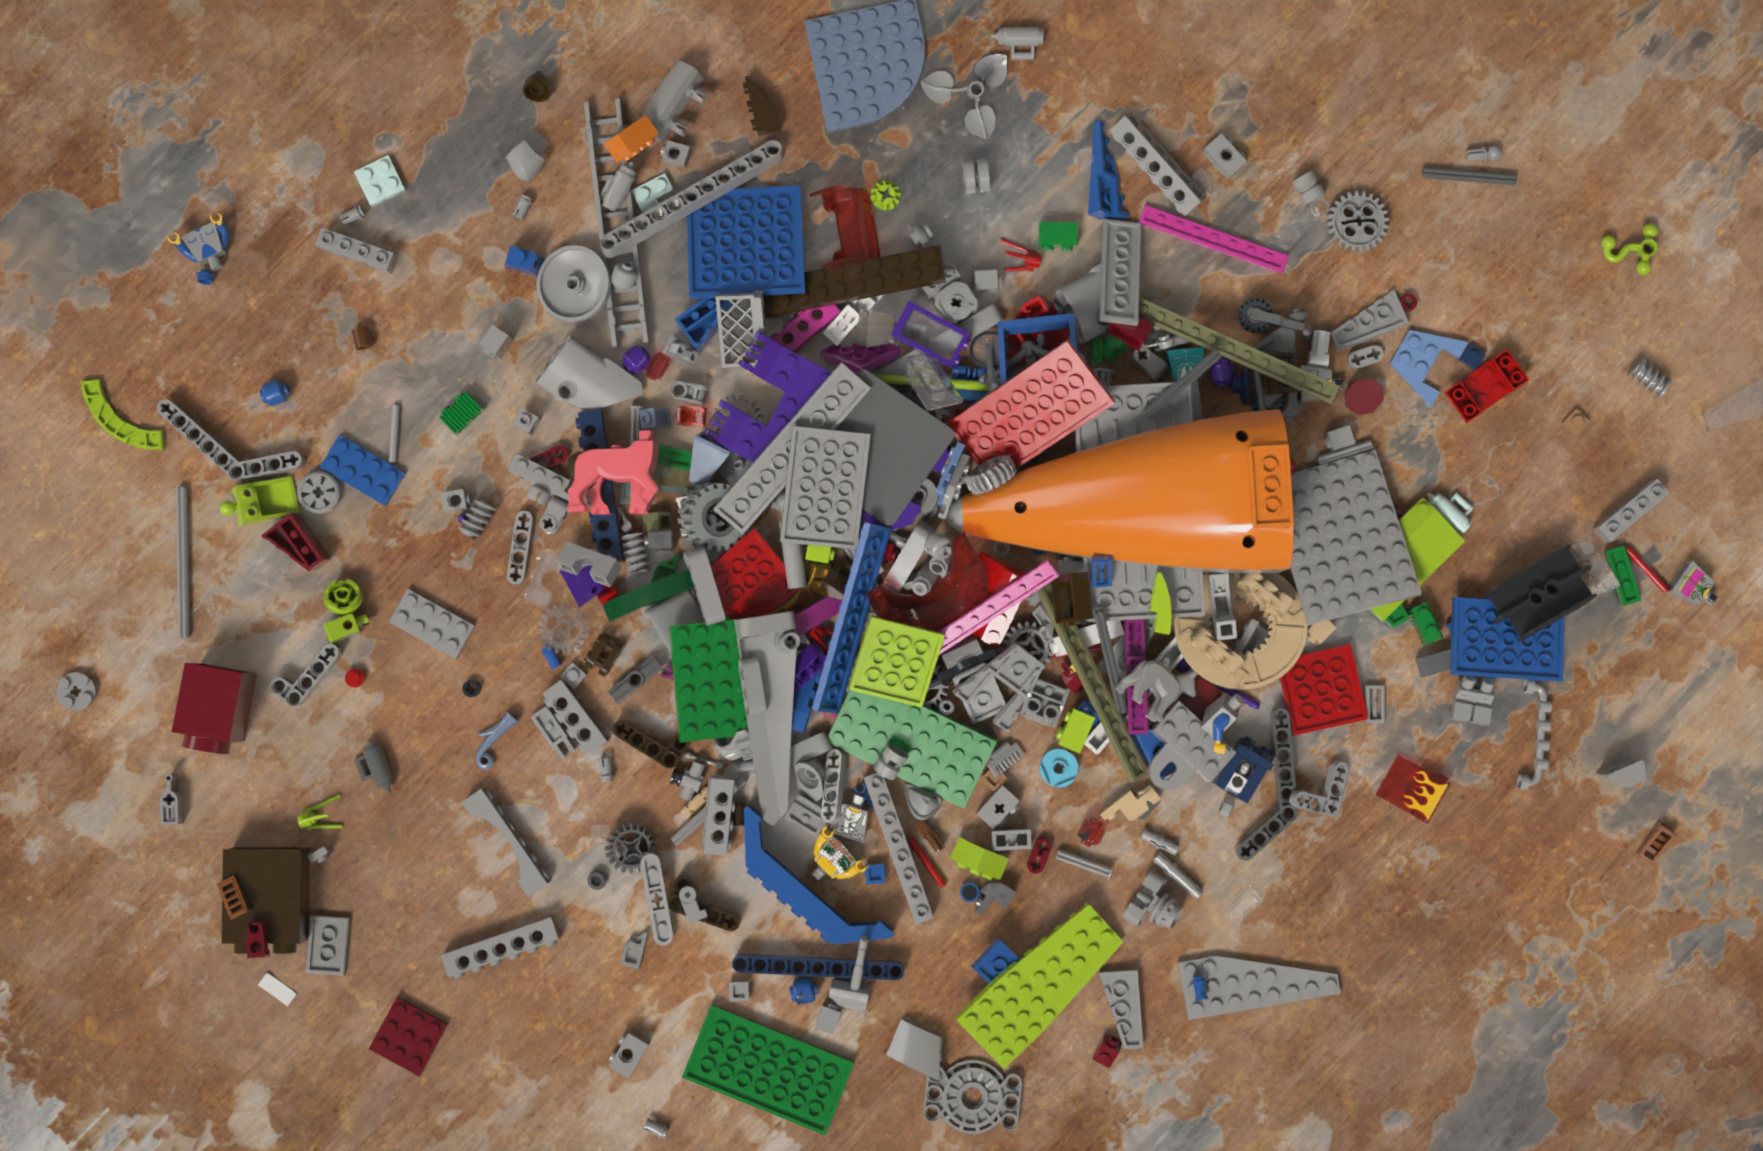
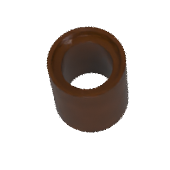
[351,327,373,350]

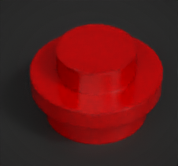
[345,668,365,688]

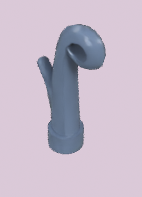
[475,711,519,770]

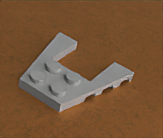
[952,643,1045,733]

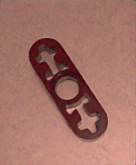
[519,446,569,480]

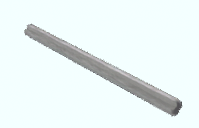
[176,487,190,639]

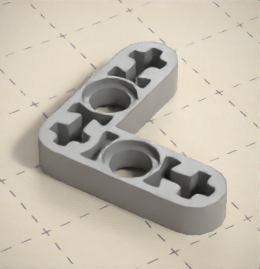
[1289,761,1349,816]

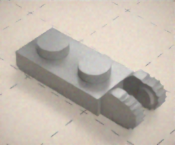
[530,706,576,760]

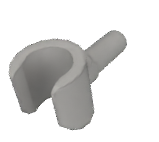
[617,507,633,534]

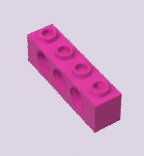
[769,305,840,352]

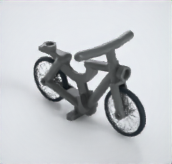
[969,331,1090,393]

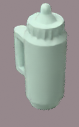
[1427,492,1473,535]

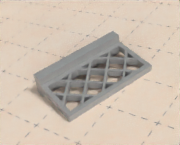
[715,290,767,368]

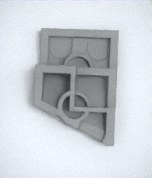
[886,1019,942,1081]

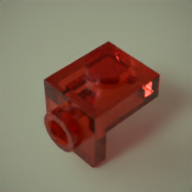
[675,406,707,427]

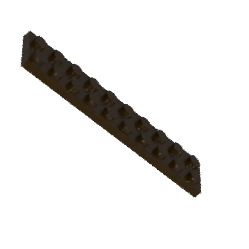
[763,245,946,318]

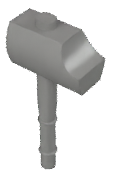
[829,936,870,1011]

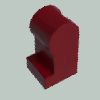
[247,921,270,959]

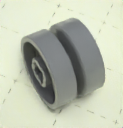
[962,157,990,194]

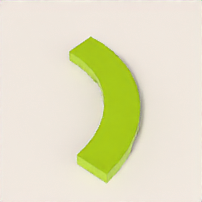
[81,379,165,450]

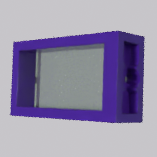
[890,301,971,369]

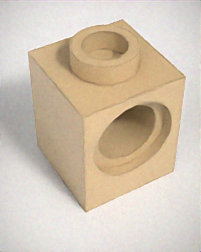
[1307,620,1337,645]

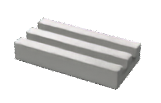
[1364,685,1385,723]

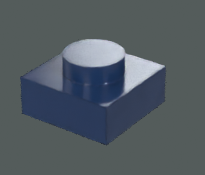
[1458,344,1486,371]

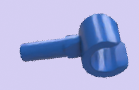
[854,783,873,808]

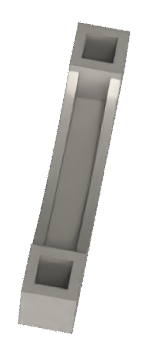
[462,788,550,897]

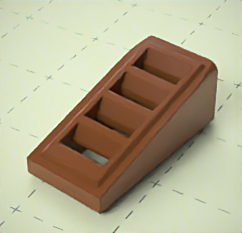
[1637,821,1677,865]
[216,875,252,920]

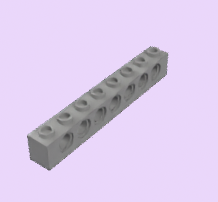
[864,772,934,925]

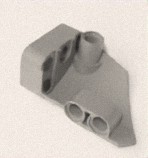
[1052,264,1109,344]
[535,335,643,411]

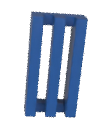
[1092,555,1112,588]

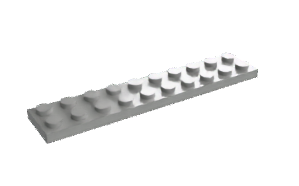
[713,362,871,534]

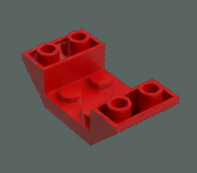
[1444,349,1529,424]

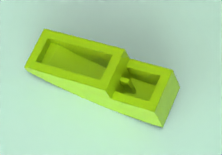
[1149,572,1172,635]

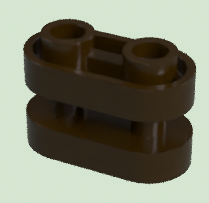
[584,633,625,678]

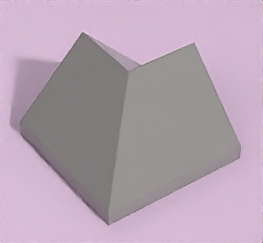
[1597,758,1647,788]

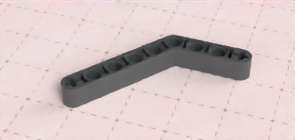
[1235,708,1298,861]

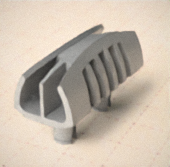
[641,61,710,143]

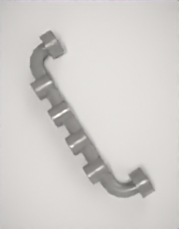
[1517,680,1552,790]

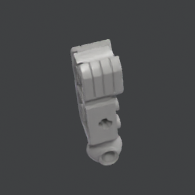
[908,224,978,326]

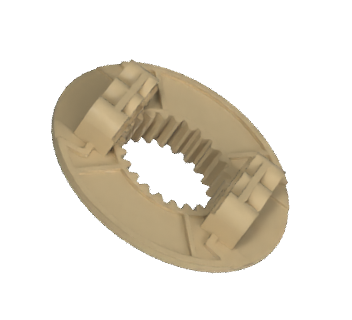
[1174,572,1308,690]

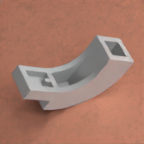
[1208,572,1237,640]

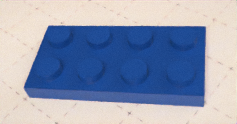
[320,435,406,506]

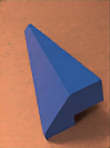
[1088,120,1129,220]

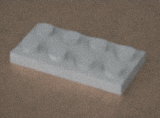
[389,589,475,659]

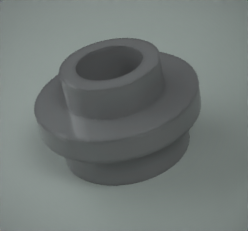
[587,870,607,890]

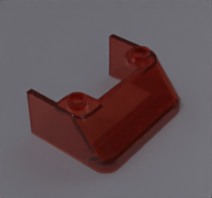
[810,186,881,269]

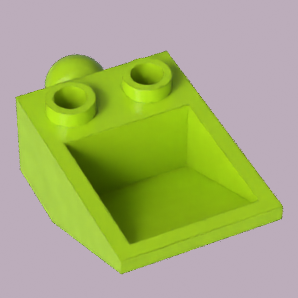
[220,476,300,527]

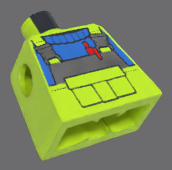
[323,613,370,644]

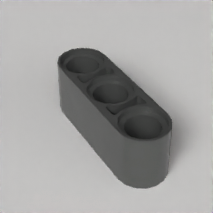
[1415,648,1451,677]

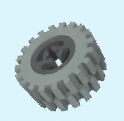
[678,483,749,551]

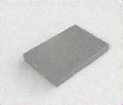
[305,914,350,976]

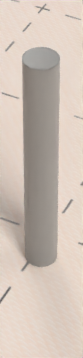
[389,405,400,463]

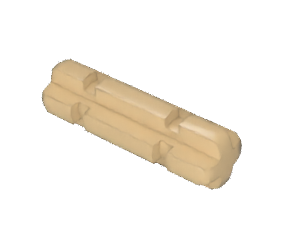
[680,786,708,818]

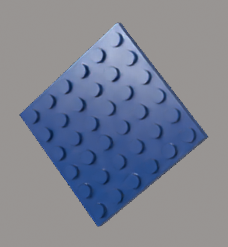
[687,185,805,299]

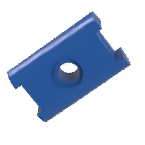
[1129,722,1176,781]

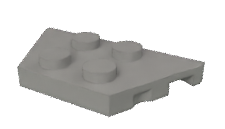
[938,454,972,520]

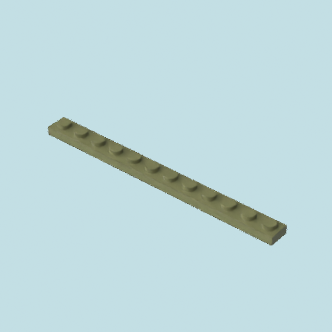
[1139,297,1341,405]
[1037,582,1148,783]

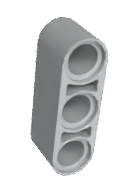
[790,731,833,768]

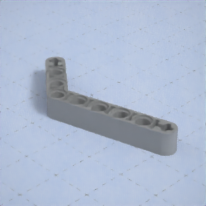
[157,399,306,482]

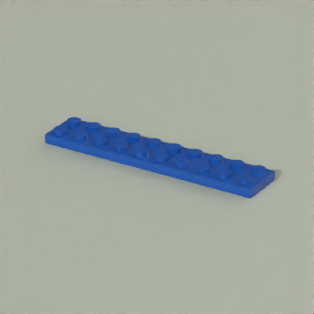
[812,522,891,713]

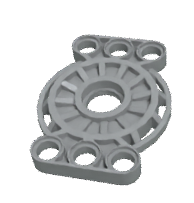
[923,1060,1022,1134]

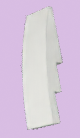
[823,295,884,346]

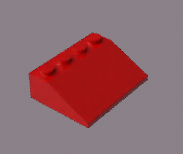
[948,551,1026,648]

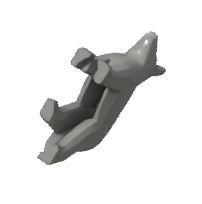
[1114,660,1198,722]

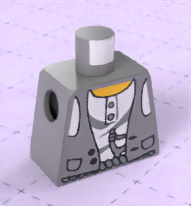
[828,794,868,843]

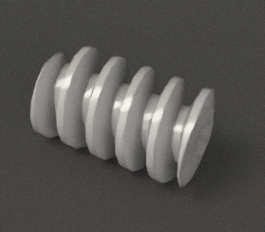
[1627,359,1671,400]
[457,499,497,542]
[621,533,651,574]

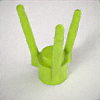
[298,794,343,830]

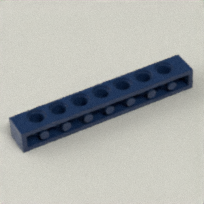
[575,409,624,563]

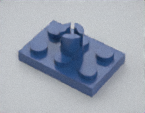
[971,938,1021,983]

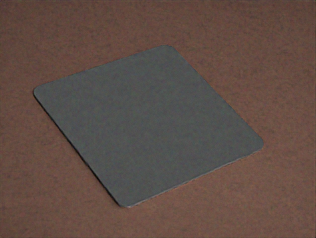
[835,369,954,525]

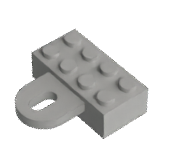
[1148,701,1236,790]

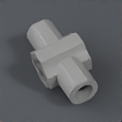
[679,760,705,801]

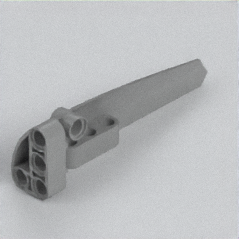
[734,611,800,826]

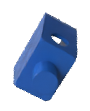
[505,246,545,277]

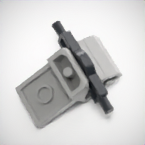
[929,636,1008,725]

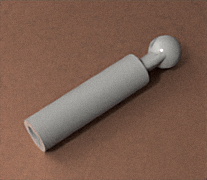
[776,492,807,589]

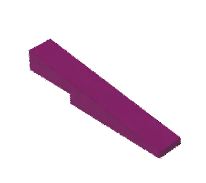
[1124,619,1148,734]

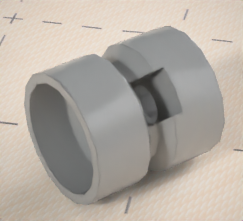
[1292,170,1327,206]
[873,743,909,780]

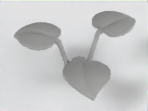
[921,54,1007,140]

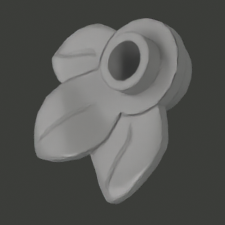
[1143,331,1176,349]

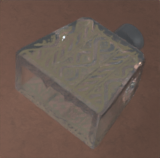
[857,308,902,347]

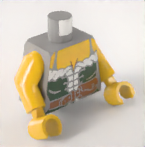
[812,823,870,881]

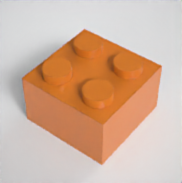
[604,114,659,162]

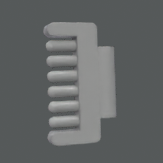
[987,742,1025,777]

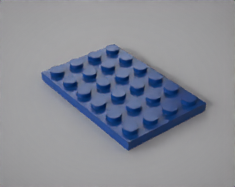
[1450,597,1564,682]

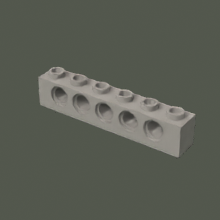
[1110,112,1207,216]
[441,916,561,979]

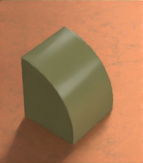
[642,512,673,533]

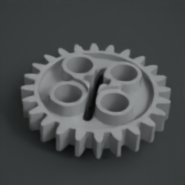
[1326,191,1390,253]

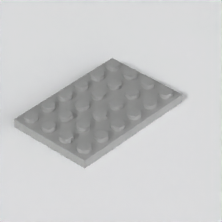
[779,425,871,549]

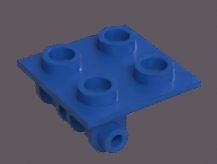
[949,364,989,402]

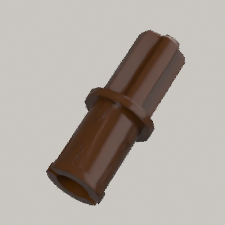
[914,819,945,853]

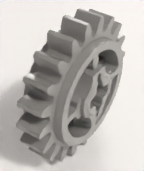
[1002,621,1054,669]

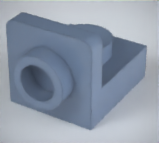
[640,407,671,429]

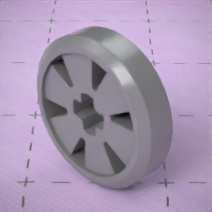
[297,471,341,514]

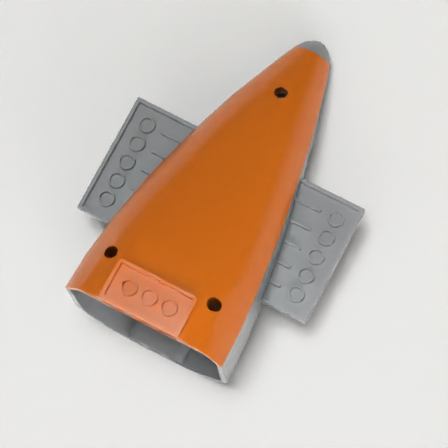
[946,382,1294,622]

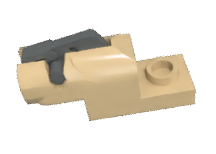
[1099,785,1161,821]

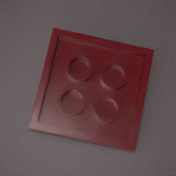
[369,997,448,1077]

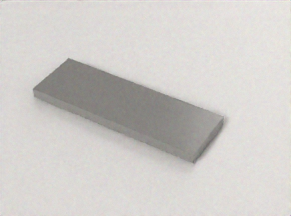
[1099,219,1142,326]

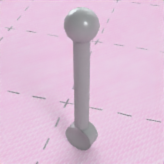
[685,751,723,769]

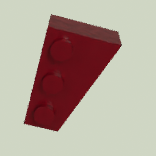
[261,513,331,571]

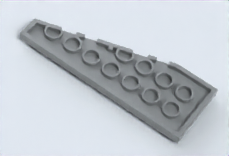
[1178,955,1341,1020]

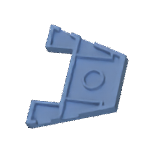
[1389,330,1468,408]
[935,442,965,508]

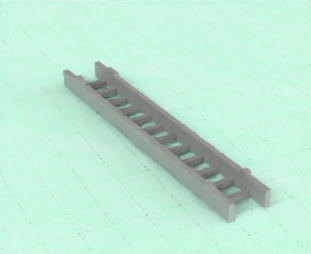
[584,98,649,348]

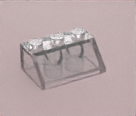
[904,353,963,411]

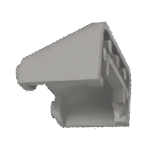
[645,589,705,653]

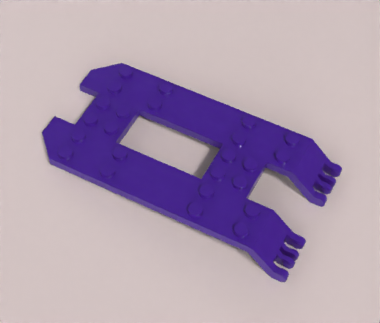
[704,331,949,531]

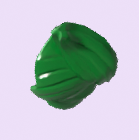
[1090,334,1127,365]

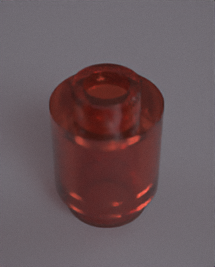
[644,352,671,381]

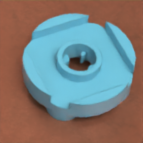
[1039,749,1078,788]

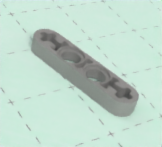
[507,511,534,585]
[821,749,846,825]

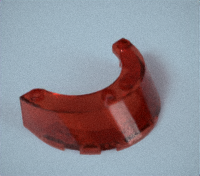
[866,532,989,632]

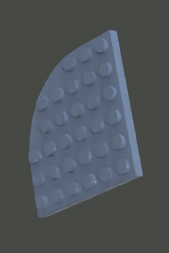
[804,0,925,133]

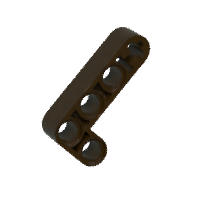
[612,720,690,768]
[668,875,741,931]

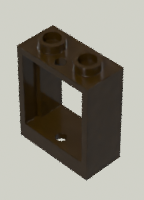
[1051,572,1093,627]

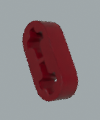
[1027,838,1052,874]

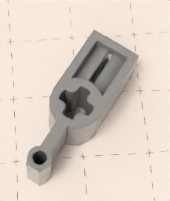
[160,774,184,825]

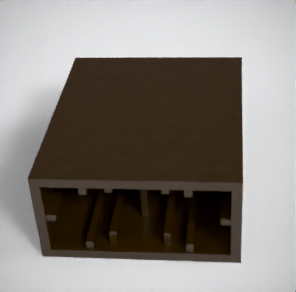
[221,847,310,954]

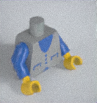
[167,211,230,271]
[1201,694,1244,754]

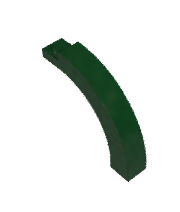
[603,562,712,622]

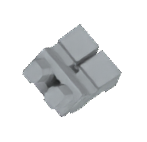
[1448,676,1494,726]

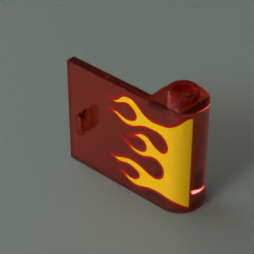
[1376,755,1450,824]

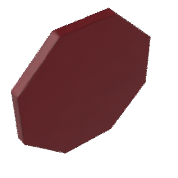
[1345,377,1384,415]

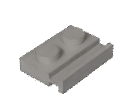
[784,794,831,838]

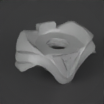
[713,730,753,761]

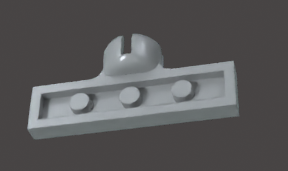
[508,453,570,505]

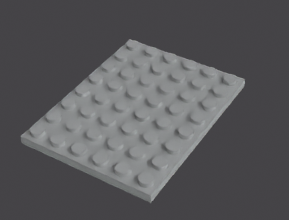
[1290,450,1422,626]

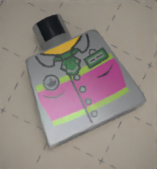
[1666,561,1718,605]

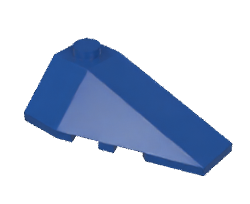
[792,667,824,733]

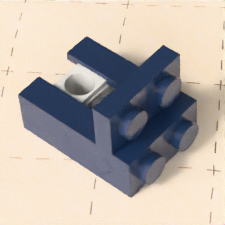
[1212,736,1275,804]

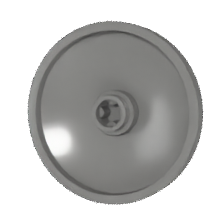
[536,245,611,322]

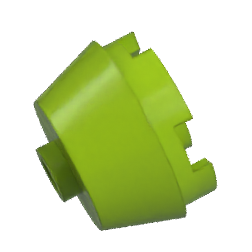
[323,579,362,617]

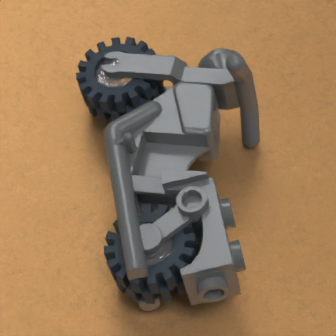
[1238,298,1312,422]

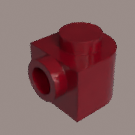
[882,543,899,564]

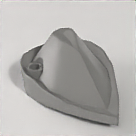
[904,784,941,820]

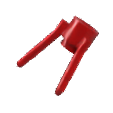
[1000,238,1042,272]
[809,625,833,655]

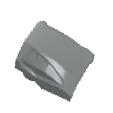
[1019,678,1070,728]

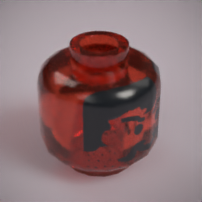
[1078,817,1106,847]

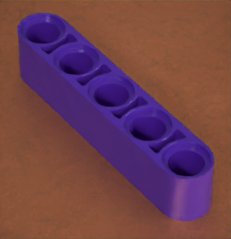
[793,643,827,695]

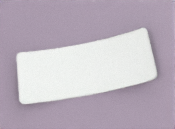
[258,973,296,1006]

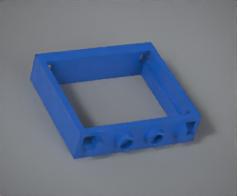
[997,313,1079,385]

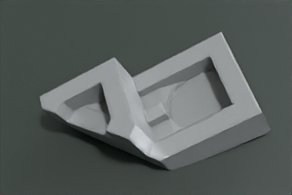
[1032,603,1054,645]
[620,932,648,970]

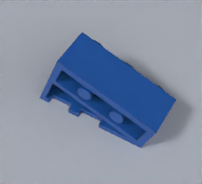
[674,298,733,354]

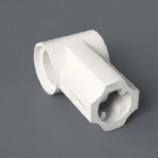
[1307,330,1330,369]

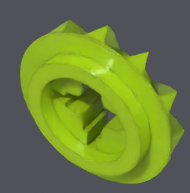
[871,179,901,211]

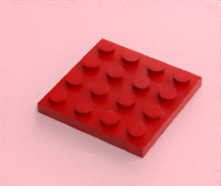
[710,529,801,620]
[1279,644,1368,736]

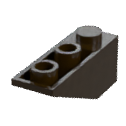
[742,76,780,136]

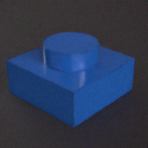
[865,863,886,885]

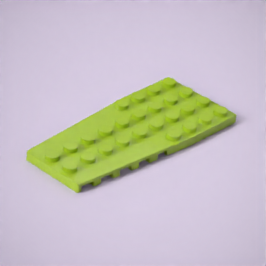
[954,902,1123,1069]

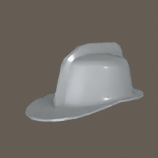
[794,758,825,802]

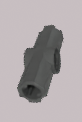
[608,655,664,704]

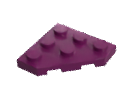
[820,342,901,373]

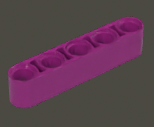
[787,587,845,641]

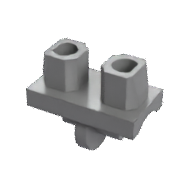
[662,335,698,366]

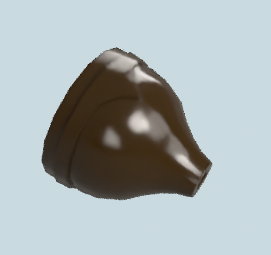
[523,71,552,102]

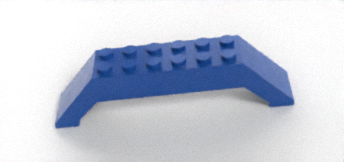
[744,804,894,944]

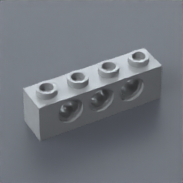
[315,227,398,274]
[1592,479,1670,544]
[542,680,609,755]
[701,774,737,856]

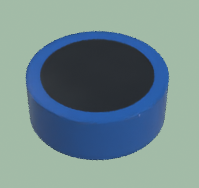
[960,882,979,902]

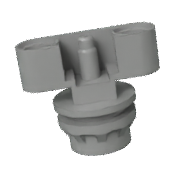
[1123,870,1184,930]

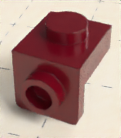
[1092,1033,1122,1068]

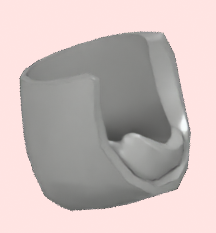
[506,140,546,182]

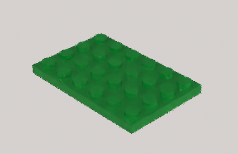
[669,618,748,742]

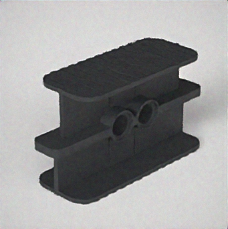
[1484,545,1597,642]

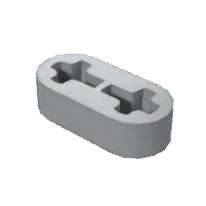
[1347,345,1384,369]

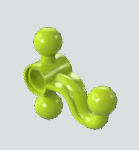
[1601,223,1658,275]

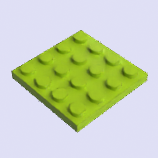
[848,615,945,708]

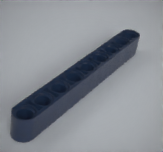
[732,953,905,980]

